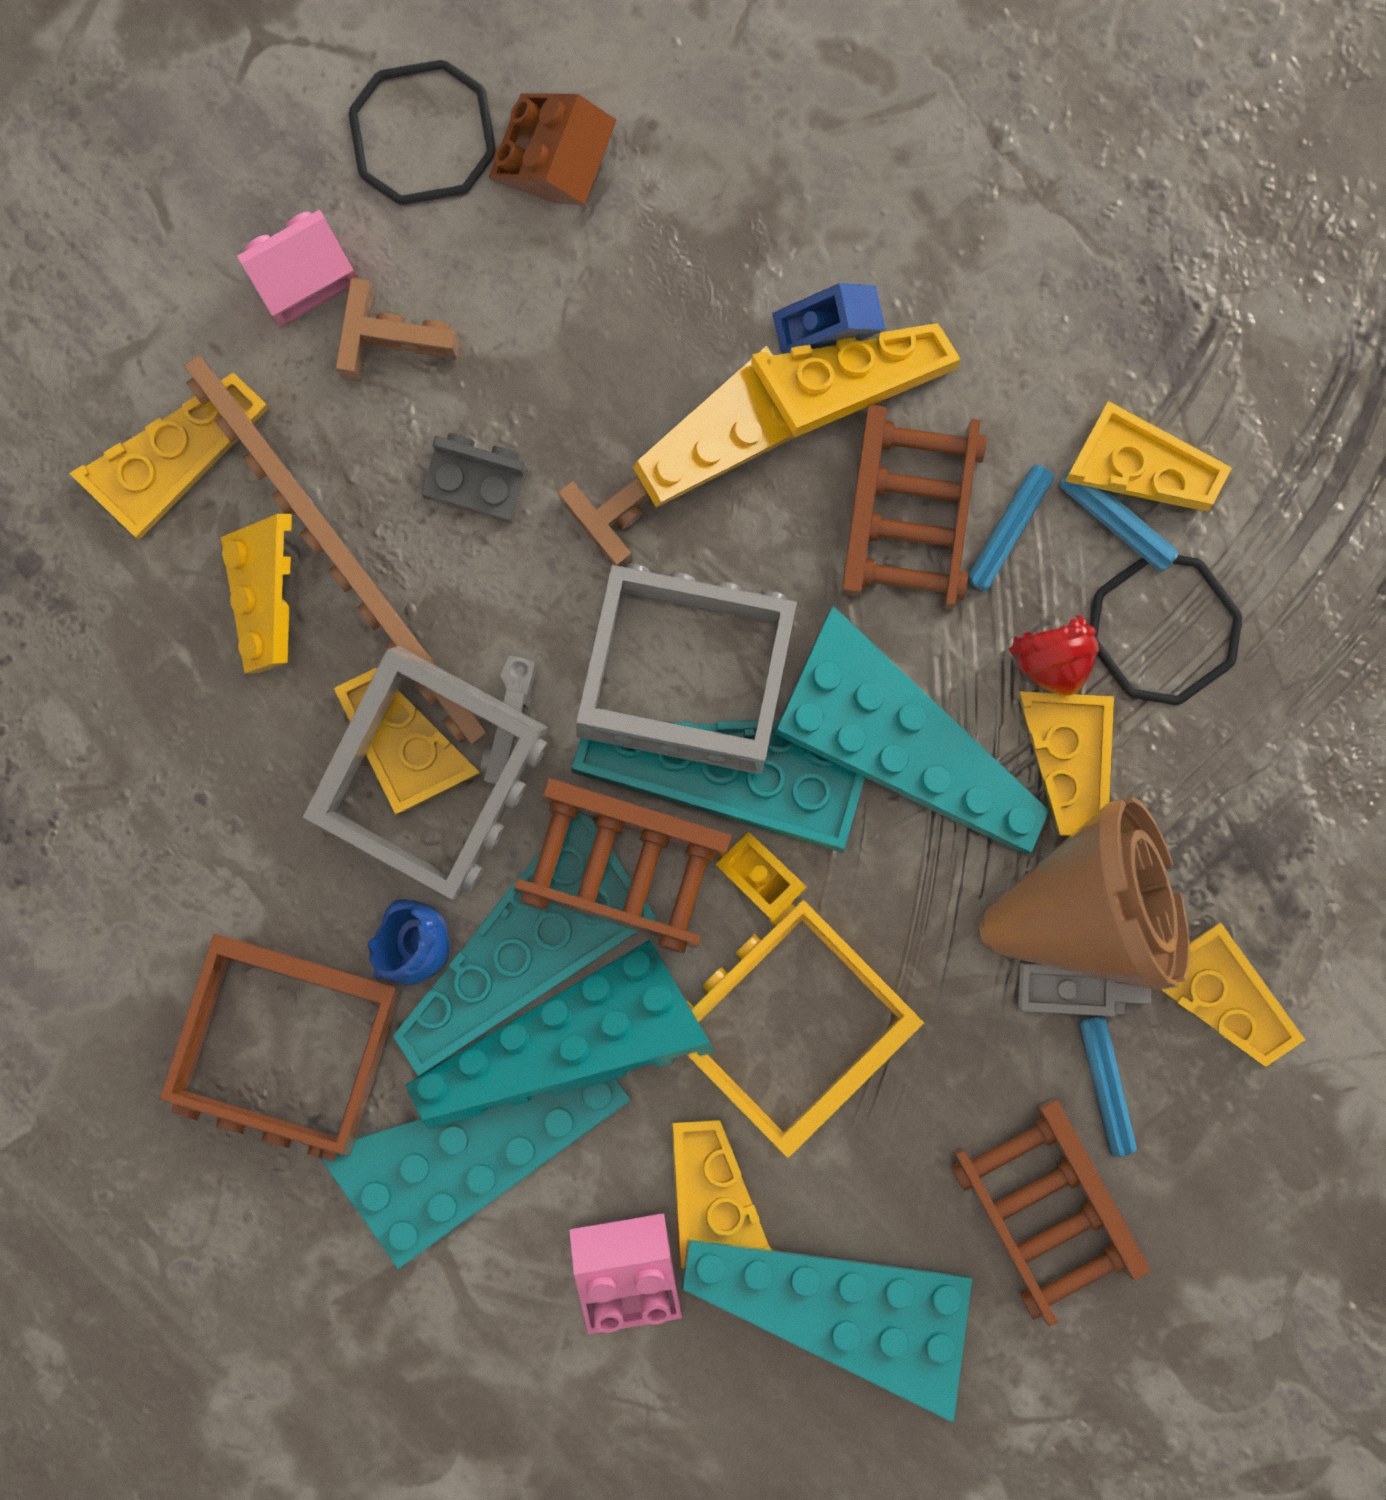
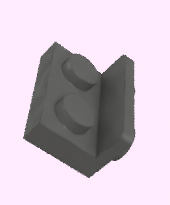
[421,433,527,523]

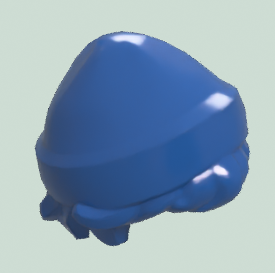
[368,899,450,985]

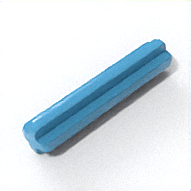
[968,464,1054,591]
[1059,469,1178,572]
[1080,1016,1137,1157]

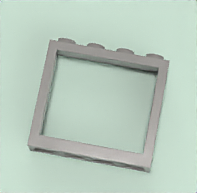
[576,563,797,775]
[303,646,548,900]

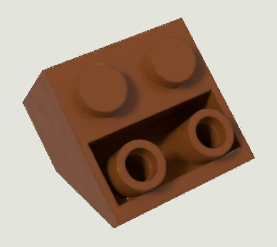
[488,93,617,205]

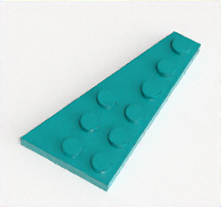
[773,606,1049,855]
[571,719,865,853]
[393,813,657,1076]
[405,940,715,1129]
[320,1079,631,1269]
[681,1239,973,1423]

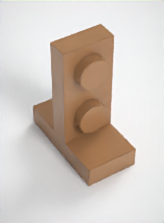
[336,277,460,382]
[558,477,651,567]

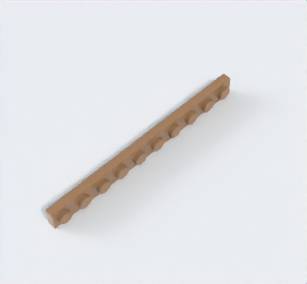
[184,355,488,745]

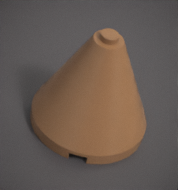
[979,797,1190,990]

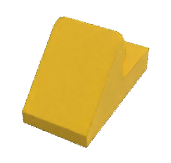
[715,831,807,921]

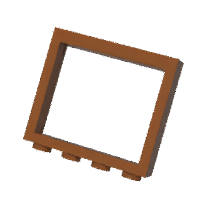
[160,933,402,1162]

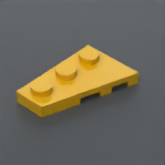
[1064,401,1232,512]
[221,514,292,674]
[334,668,481,816]
[1018,691,1114,837]
[1162,922,1305,1067]
[671,1119,771,1268]

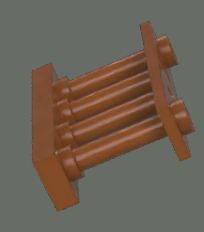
[841,405,987,611]
[513,778,732,953]
[950,1098,1151,1327]

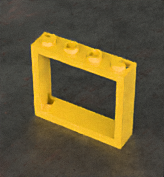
[686,900,924,1158]

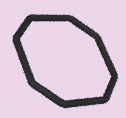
[348,60,496,205]
[1090,555,1243,705]

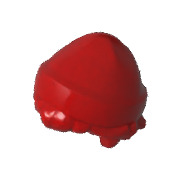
[1009,615,1099,696]

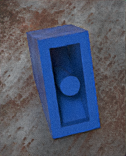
[772,283,886,354]

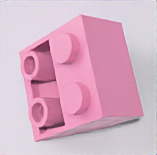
[237,210,357,327]
[569,1213,682,1335]

